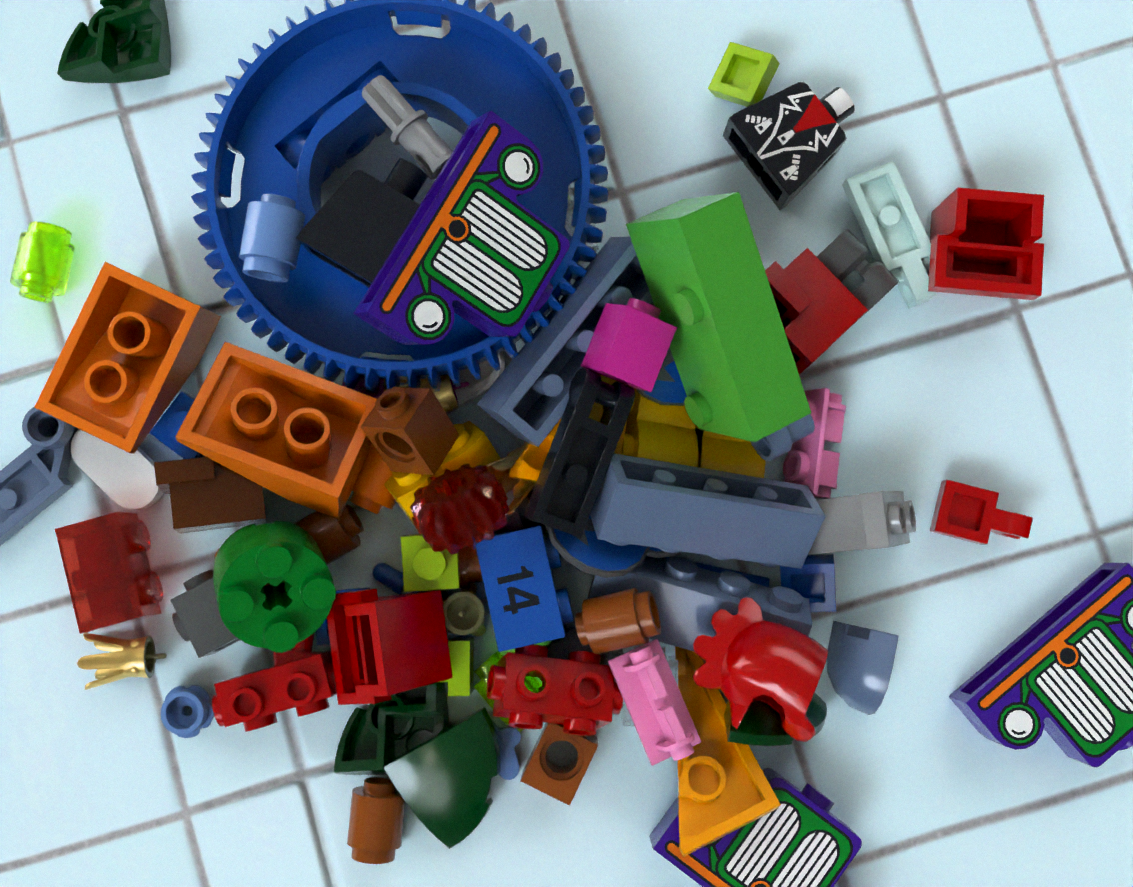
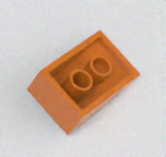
[34,262,221,454]
[176,342,377,519]

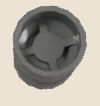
[817,229,899,324]

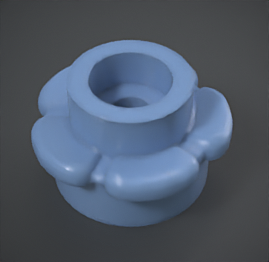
[161,685,214,738]

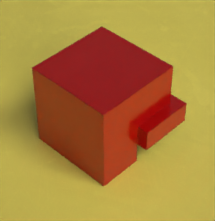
[928,187,1044,300]
[765,248,868,375]
[327,588,453,705]

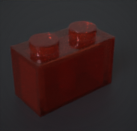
[55,512,163,634]

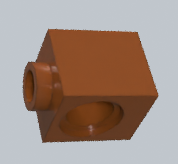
[360,387,459,475]
[520,723,598,806]

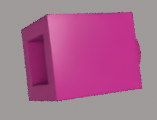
[581,298,677,392]

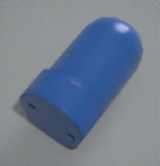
[372,563,404,594]

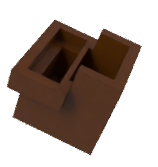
[154,457,266,534]

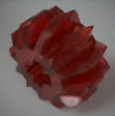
[410,464,510,555]

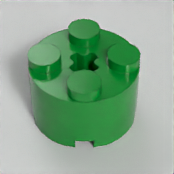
[213,521,336,653]

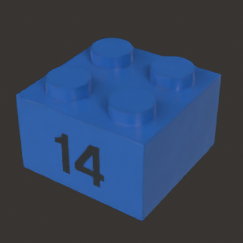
[474,526,574,652]

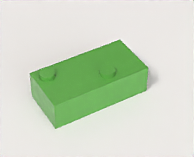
[626,192,811,442]

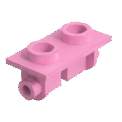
[783,388,846,499]
[607,639,701,766]

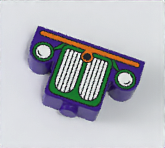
[353,111,570,345]
[949,563,1133,767]
[649,768,862,887]

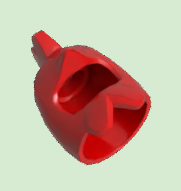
[692,597,829,742]

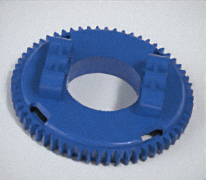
[191,0,608,393]

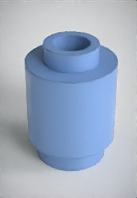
[239,194,305,282]

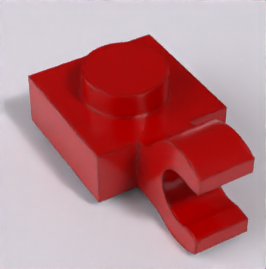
[930,479,1033,545]

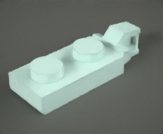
[842,161,936,309]

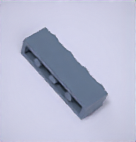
[477,236,653,447]
[590,453,826,569]
[587,556,812,652]

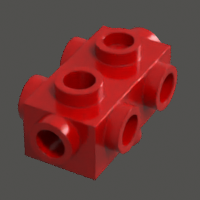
[212,632,337,732]
[487,644,623,736]

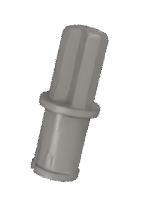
[362,75,453,180]

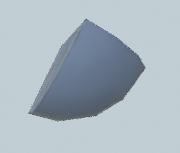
[827,621,899,715]

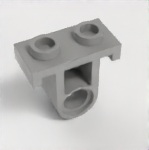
[808,491,916,555]

